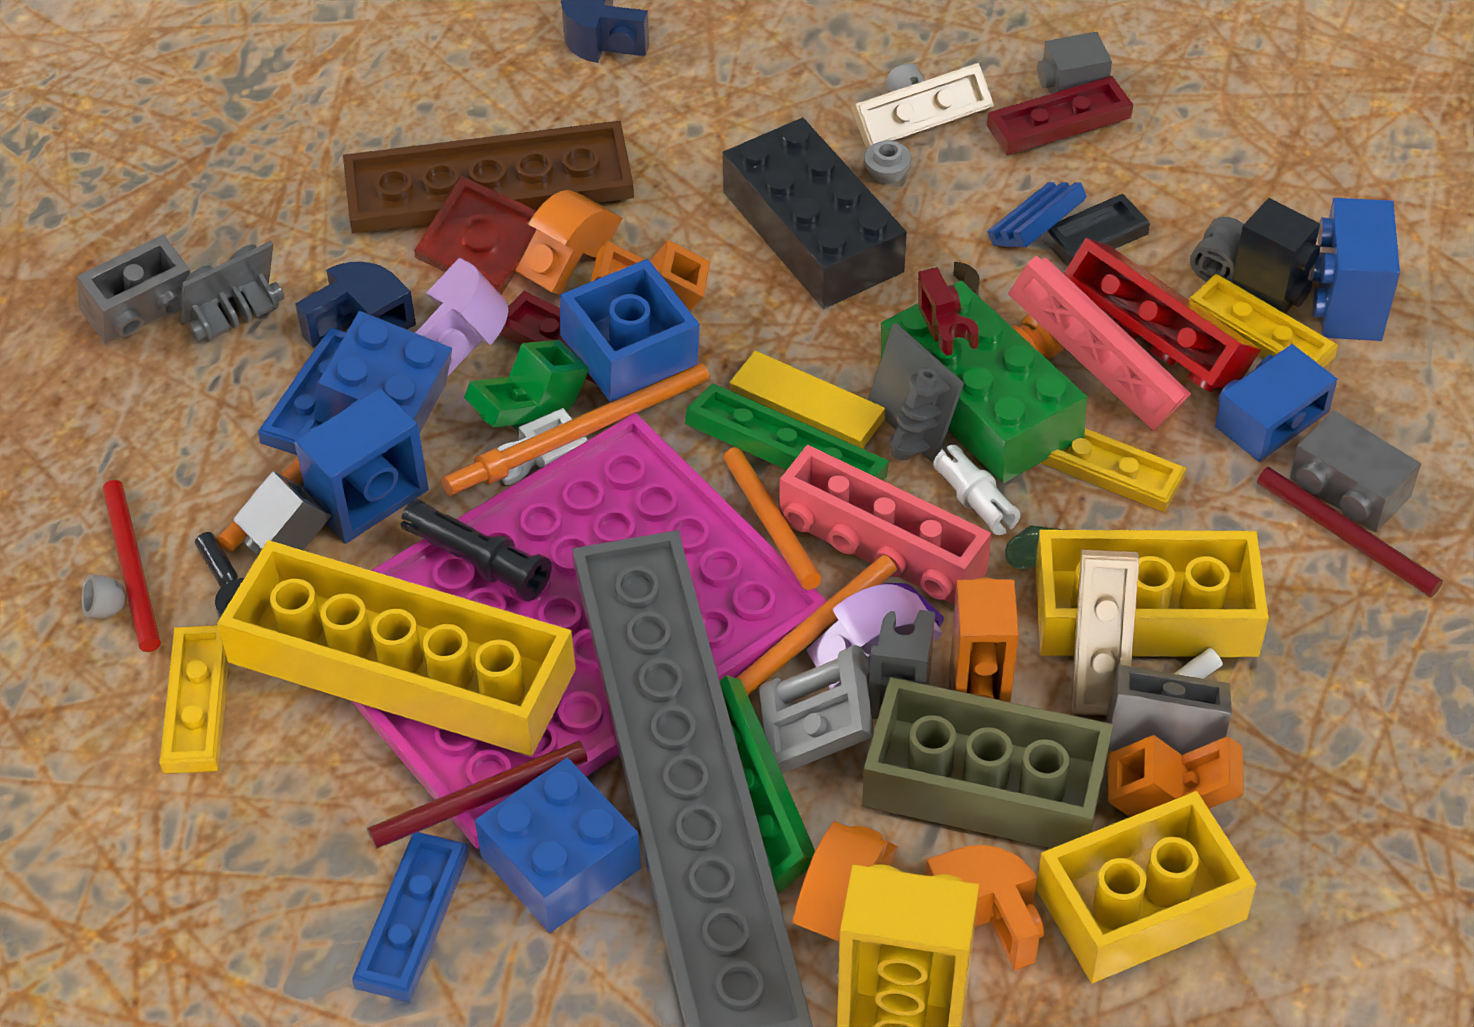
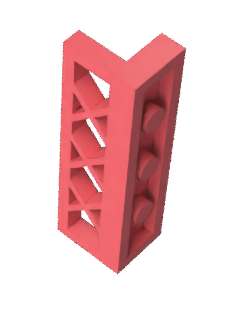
[1008,255,1191,431]

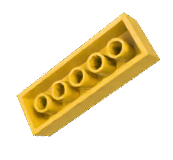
[217,540,576,757]

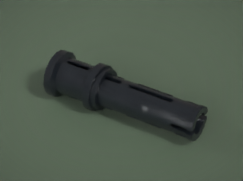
[401,499,552,602]

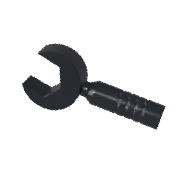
[195,532,244,619]

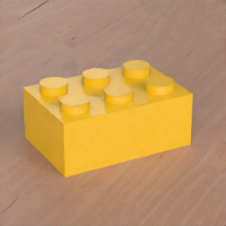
[1036,791,1257,984]

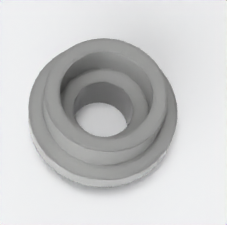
[864,140,911,184]

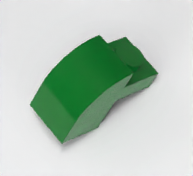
[464,340,590,433]

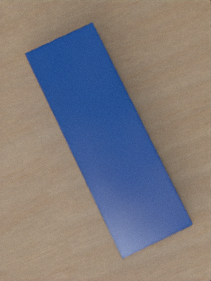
[258,327,346,455]
[352,832,469,1003]

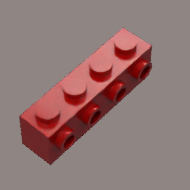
[1063,238,1262,393]

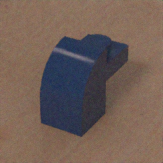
[561,0,650,63]
[295,262,416,348]

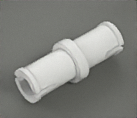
[933,445,1020,535]

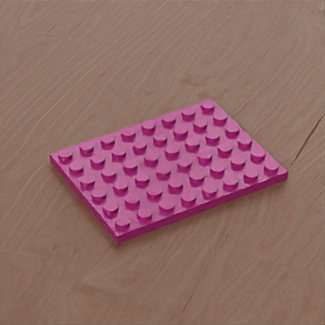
[350,412,827,849]

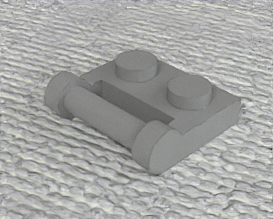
[760,645,874,774]

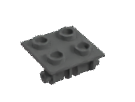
[180,241,284,341]
[868,323,964,463]

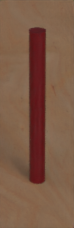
[1257,467,1443,598]
[367,741,588,849]

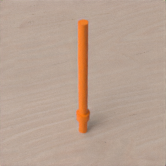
[441,363,710,496]

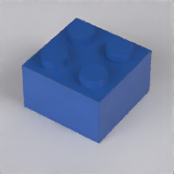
[1310,198,1400,341]
[560,259,700,402]
[314,311,452,434]
[294,388,429,544]
[475,757,641,934]

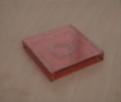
[414,176,537,295]

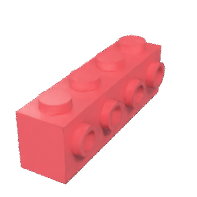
[779,445,992,605]

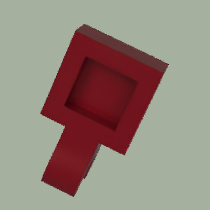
[918,267,979,356]

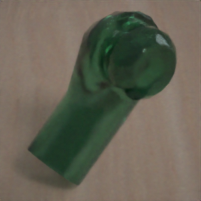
[1005,525,1067,569]

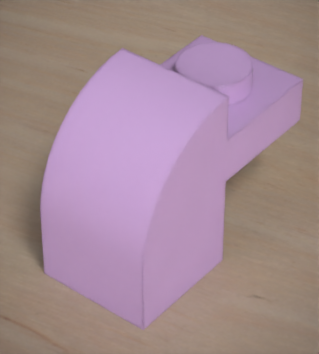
[415,258,508,376]
[806,584,943,689]

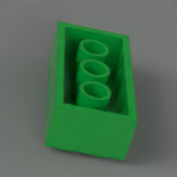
[881,281,1087,484]

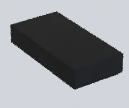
[1043,193,1150,267]

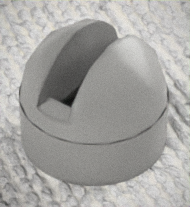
[886,63,925,92]
[82,575,125,618]

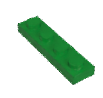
[685,383,889,481]
[720,675,815,893]

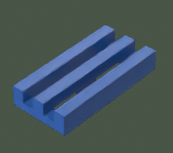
[987,182,1087,247]

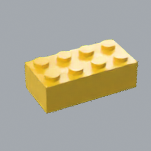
[1035,530,1269,657]
[837,864,979,1027]

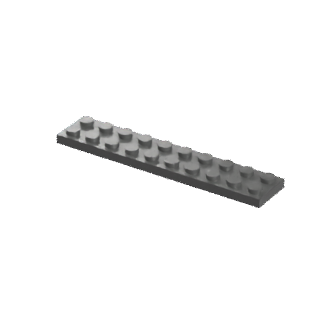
[572,530,813,1027]

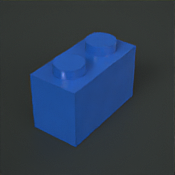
[1215,344,1338,462]

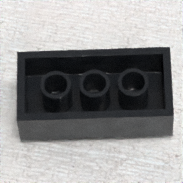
[722,117,907,309]

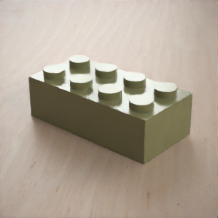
[862,677,1113,848]

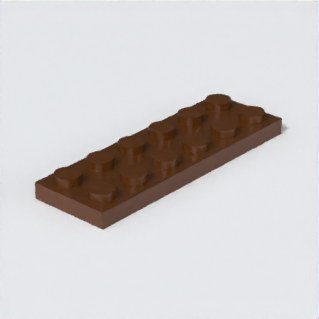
[343,120,634,234]

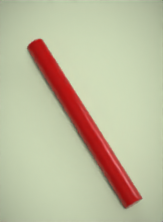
[102,480,161,652]

